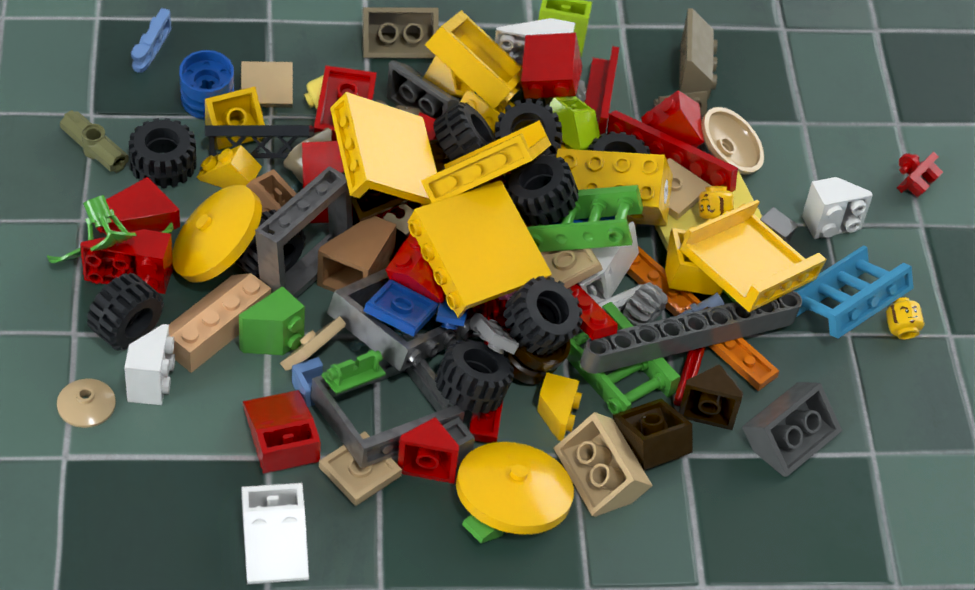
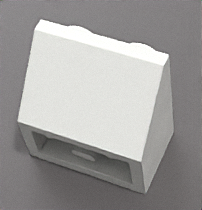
[802,177,873,239]
[124,324,175,405]

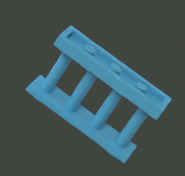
[793,245,914,339]

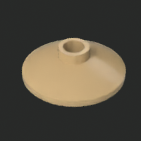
[57,379,116,428]

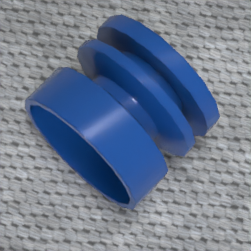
[179,50,234,119]

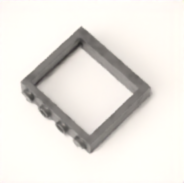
[255,166,353,298]
[327,268,476,371]
[311,358,465,469]

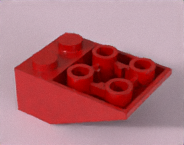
[80,229,173,294]
[243,390,321,474]

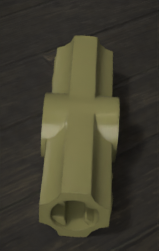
[60,110,129,173]

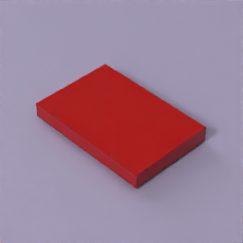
[302,141,353,223]

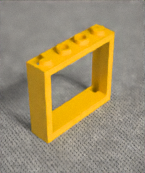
[425,10,522,109]

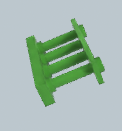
[527,185,643,252]
[566,302,680,414]

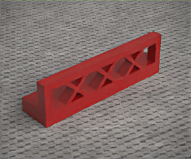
[585,46,620,135]

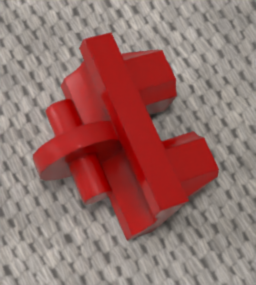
[897,151,943,198]

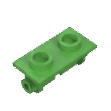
[321,350,386,394]

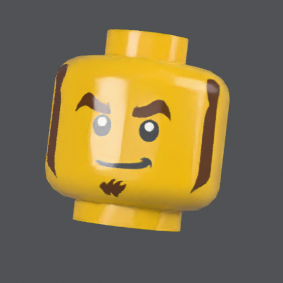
[699,186,734,220]
[886,297,925,340]

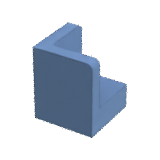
[292,357,323,407]

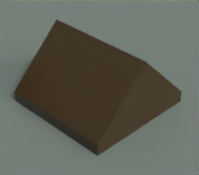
[679,364,743,430]

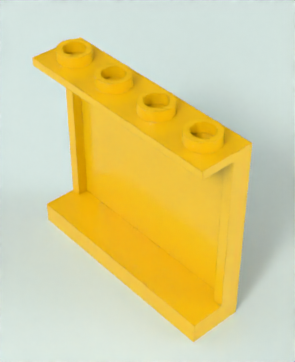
[330,92,437,206]
[421,120,551,203]
[408,180,552,318]
[679,200,827,312]

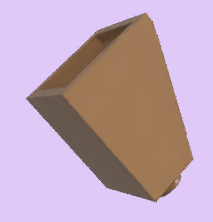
[317,216,397,292]

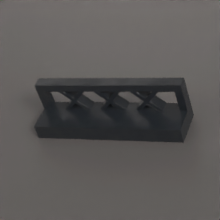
[205,125,314,159]

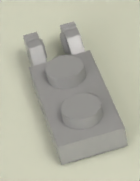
[469,312,519,354]

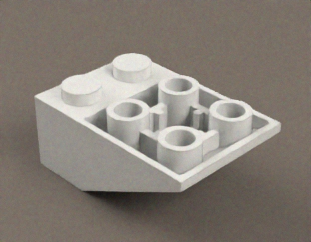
[495,18,575,66]
[577,221,639,303]
[242,483,309,584]

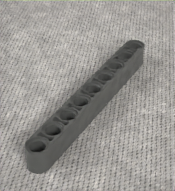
[580,291,802,374]

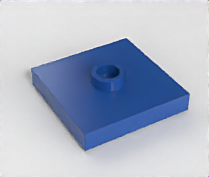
[363,280,439,337]

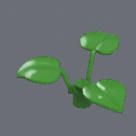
[47,195,173,263]

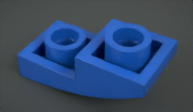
[436,298,469,330]

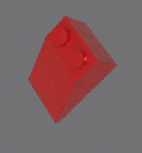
[314,66,377,141]

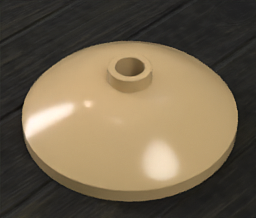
[701,107,764,175]

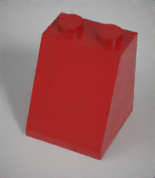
[521,32,583,98]

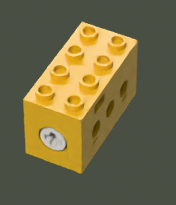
[557,149,673,226]

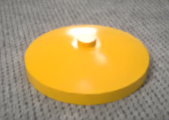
[172,185,262,283]
[456,442,574,534]

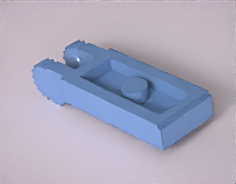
[131,8,171,72]

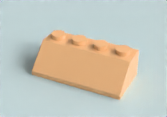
[169,273,271,373]

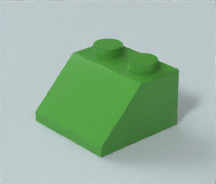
[239,286,305,355]

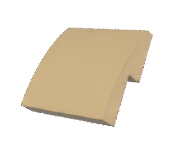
[241,62,293,107]

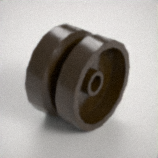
[503,312,571,385]

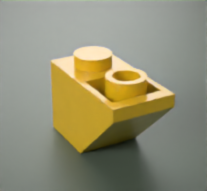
[197,145,262,188]
[537,372,582,441]

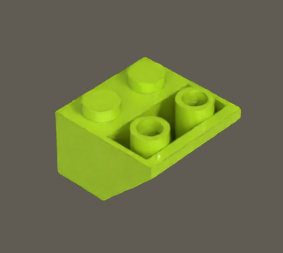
[538,0,592,57]
[549,97,600,150]

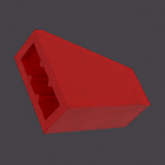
[94,177,180,236]

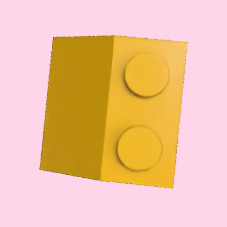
[665,228,723,295]

